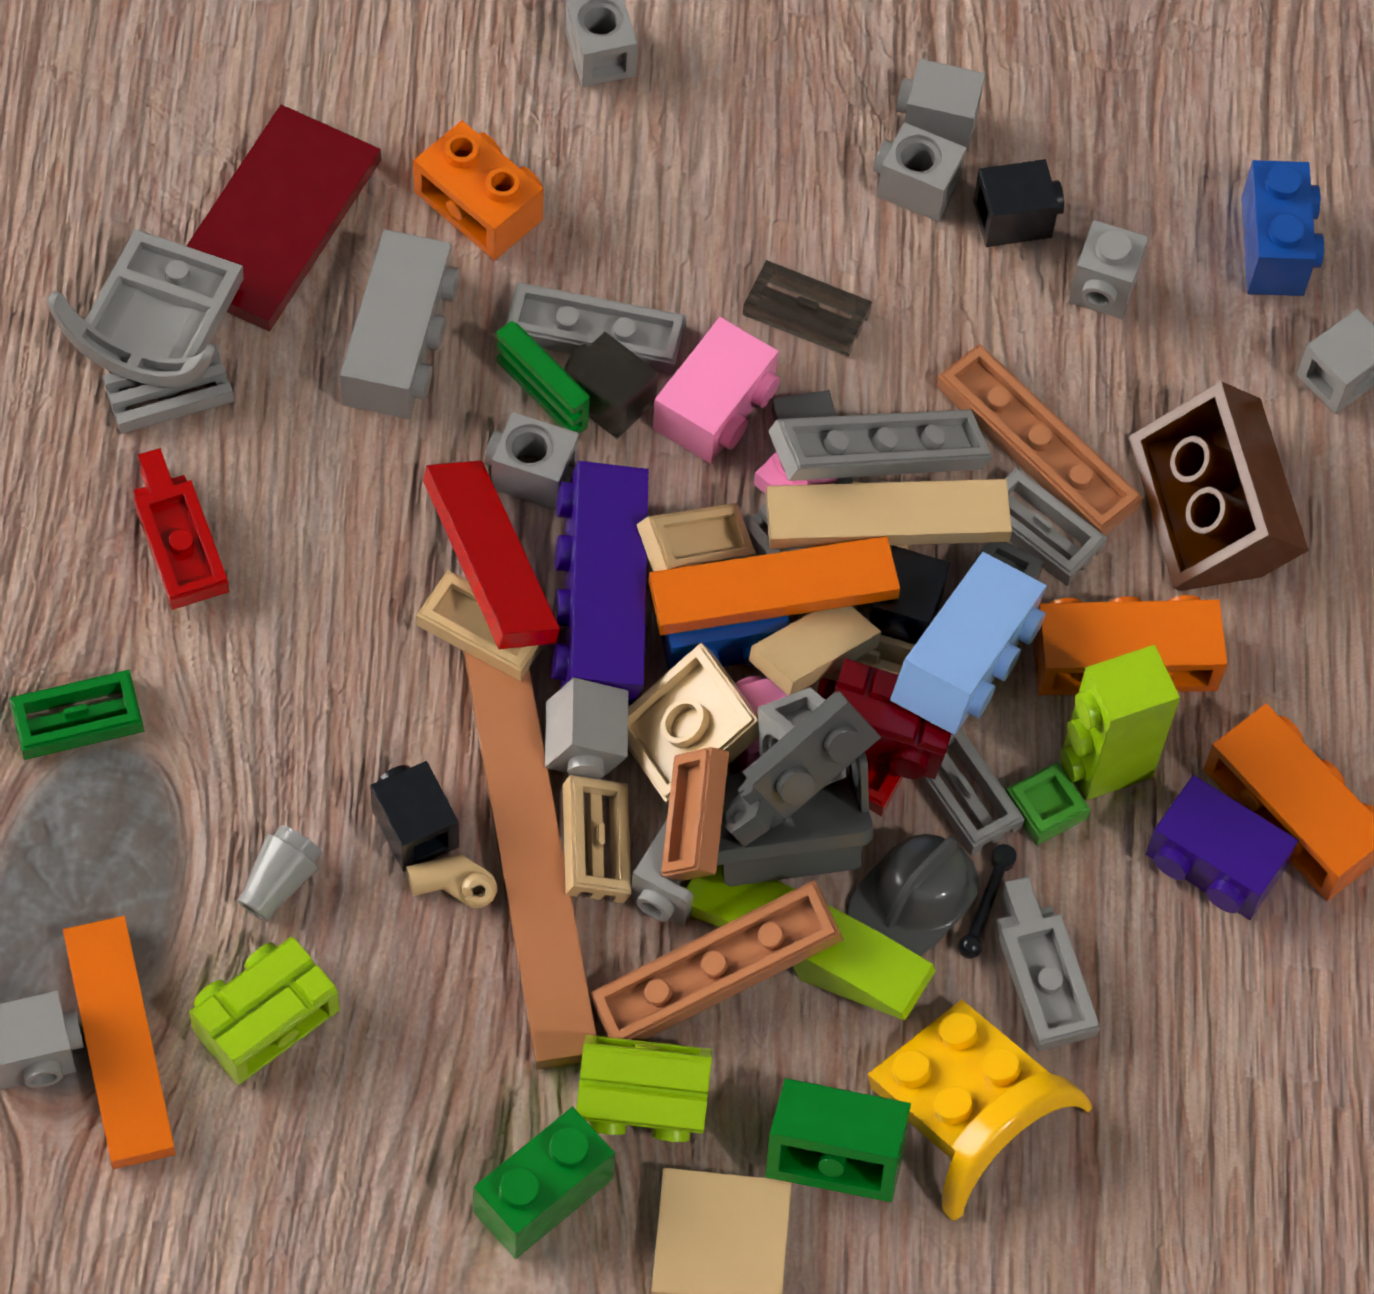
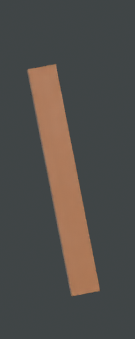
[463,651,596,1070]

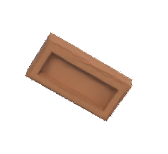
[661,747,729,881]

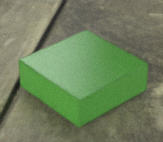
[1006,761,1091,846]

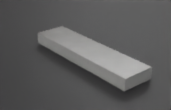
[768,409,993,481]

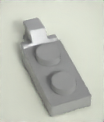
[997,876,1100,1052]

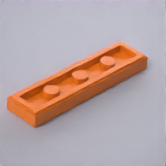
[649,536,900,635]
[63,915,176,1169]

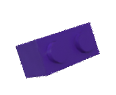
[1145,775,1299,920]

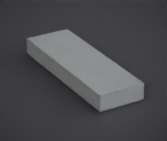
[506,282,687,374]

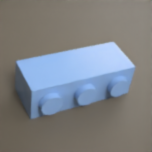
[890,552,1047,735]

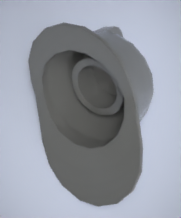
[848,834,979,956]

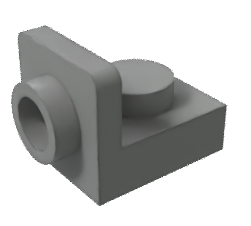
[631,820,693,926]

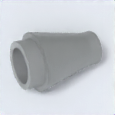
[237,825,322,922]

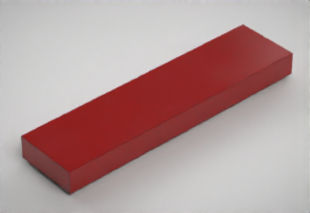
[423,460,560,650]

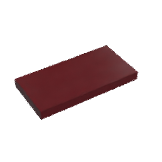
[186,104,381,332]

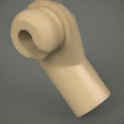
[406,855,497,908]

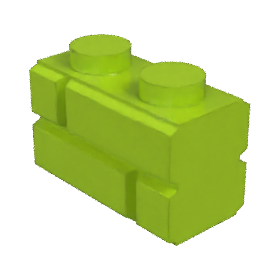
[189,937,340,1085]
[576,1035,713,1142]

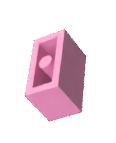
[653,317,780,464]

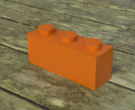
[1033,595,1227,695]
[1203,703,1374,902]

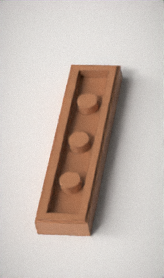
[936,343,1143,536]
[589,880,844,1041]

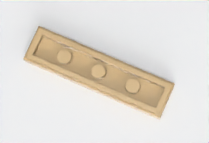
[766,479,1012,549]

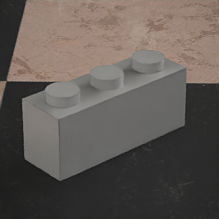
[340,229,460,419]

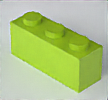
[1059,645,1180,800]

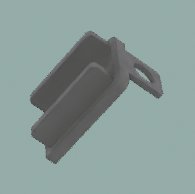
[717,752,873,886]

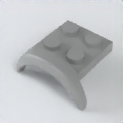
[48,229,244,388]

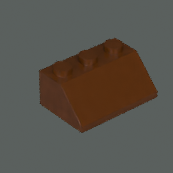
[1129,381,1309,591]

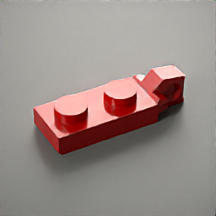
[133,448,230,610]

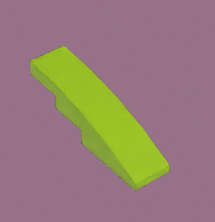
[686,865,936,1021]

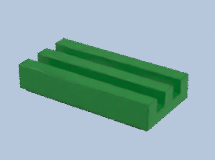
[497,321,590,434]
[9,669,145,760]

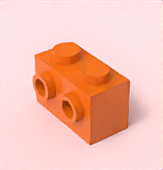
[413,120,544,261]

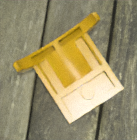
[868,999,1092,1221]

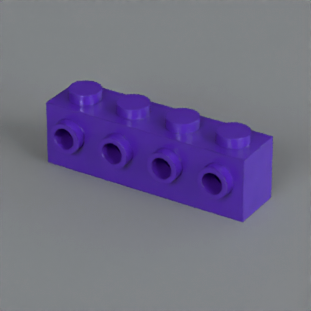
[551,460,649,707]

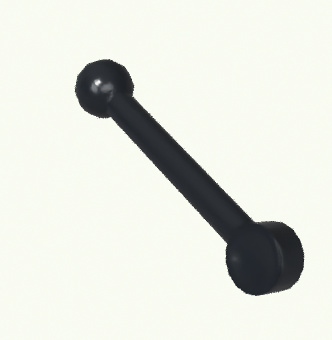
[958,844,1017,959]

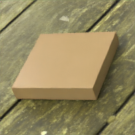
[628,643,759,805]
[651,1168,792,1294]

